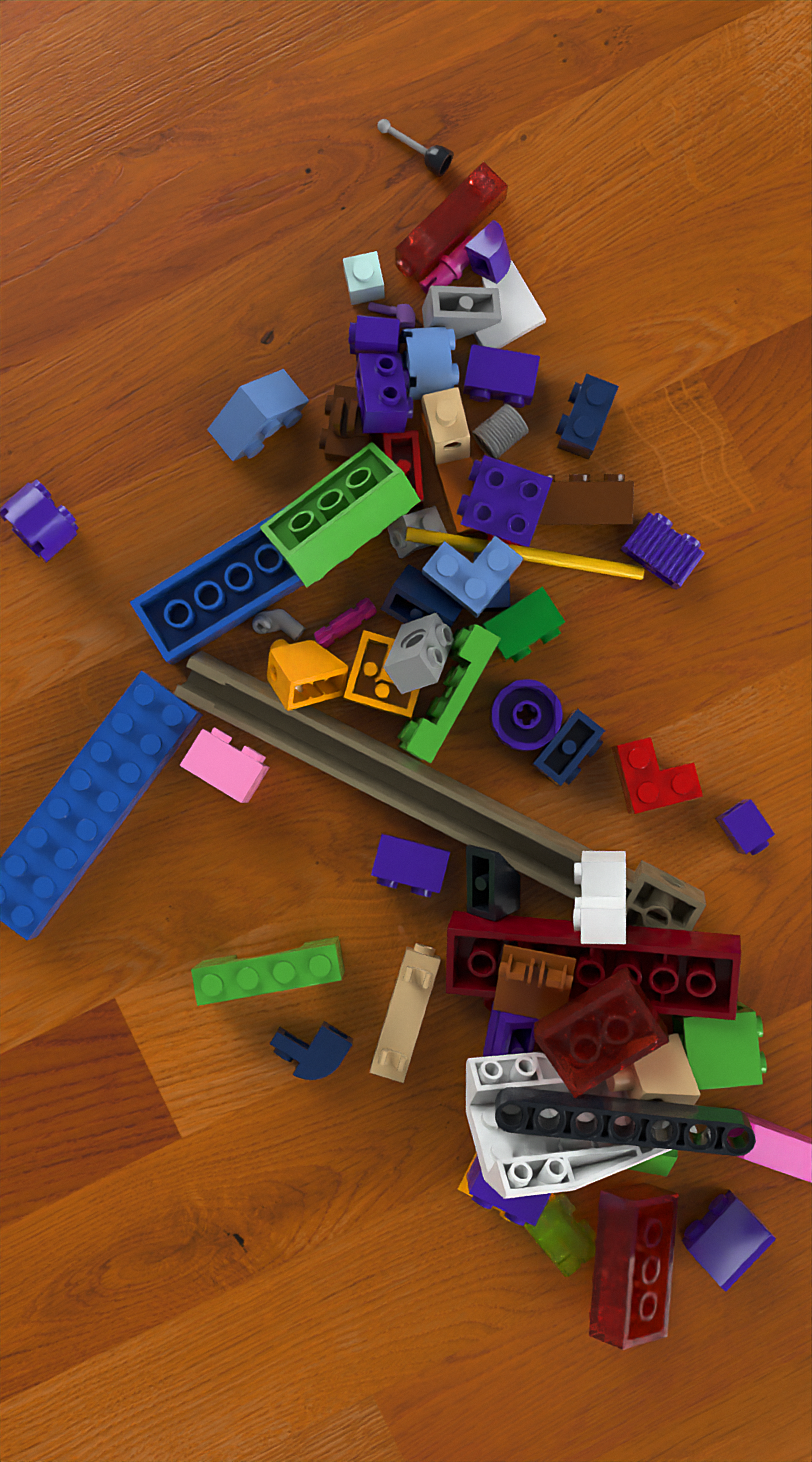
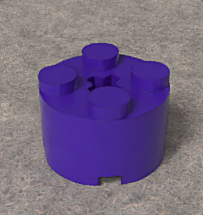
[0,479,79,563]
[489,679,563,751]

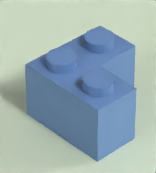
[207,369,309,461]
[422,536,523,618]

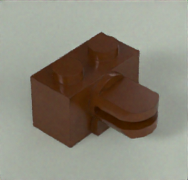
[319,385,372,463]

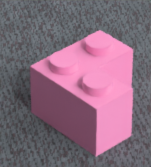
[180,727,270,803]

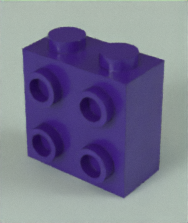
[456,455,553,547]

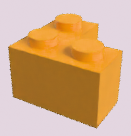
[343,630,421,720]

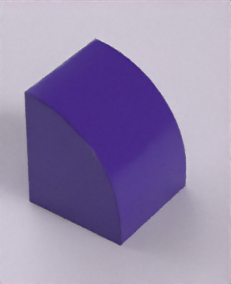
[465,220,511,284]

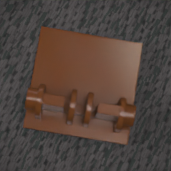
[493,944,576,1024]

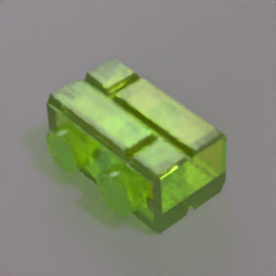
[524,1192,599,1277]

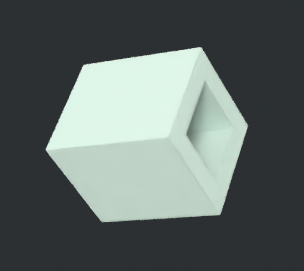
[343,251,385,305]

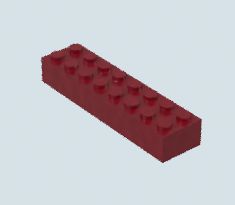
[446,911,741,1021]

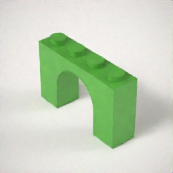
[191,936,345,1006]

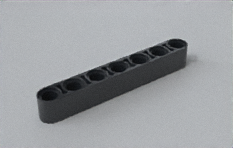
[495,1087,756,1156]

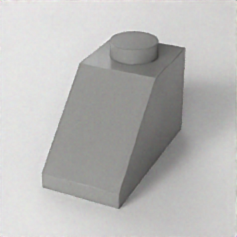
[422,285,502,339]

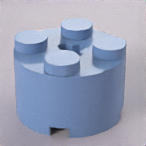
[400,326,459,400]

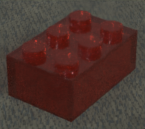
[534,967,670,1098]

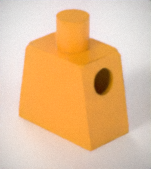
[267,639,348,711]

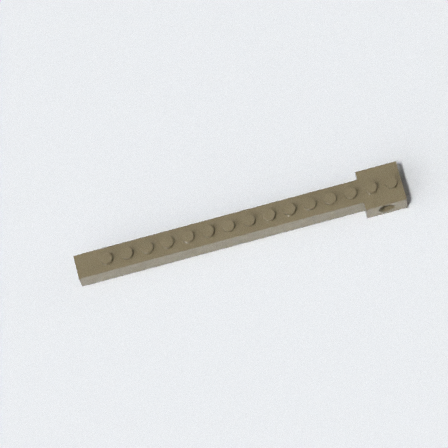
[174,650,706,931]

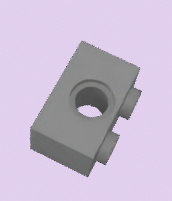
[383,612,454,694]

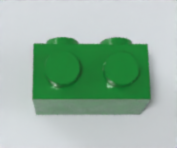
[482,586,565,663]

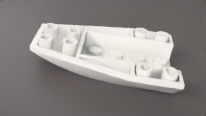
[466,1052,697,1199]

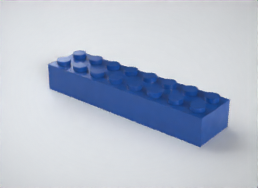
[0,671,203,941]

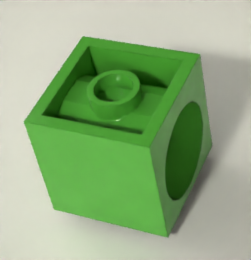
[672,1002,767,1090]

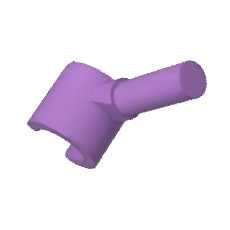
[368,302,415,329]

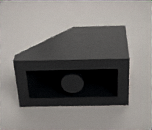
[466,845,520,921]

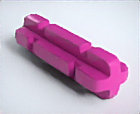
[314,598,377,649]

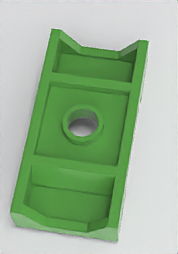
[397,624,501,763]

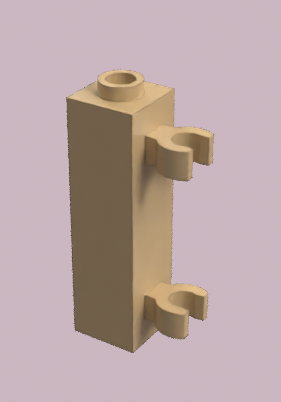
[370,943,441,1083]

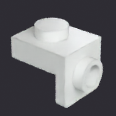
[388,506,447,558]

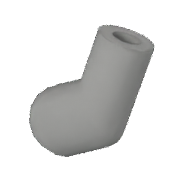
[252,608,306,641]

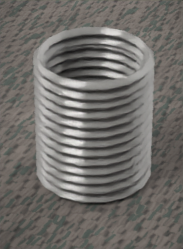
[472,404,529,459]

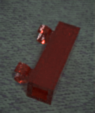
[395,162,508,283]

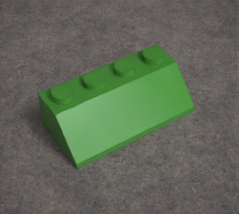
[260,442,421,587]

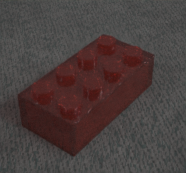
[589,1183,679,1350]

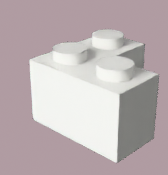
[573,851,626,944]

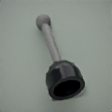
[377,119,454,177]

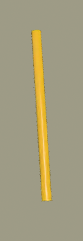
[405,527,644,580]

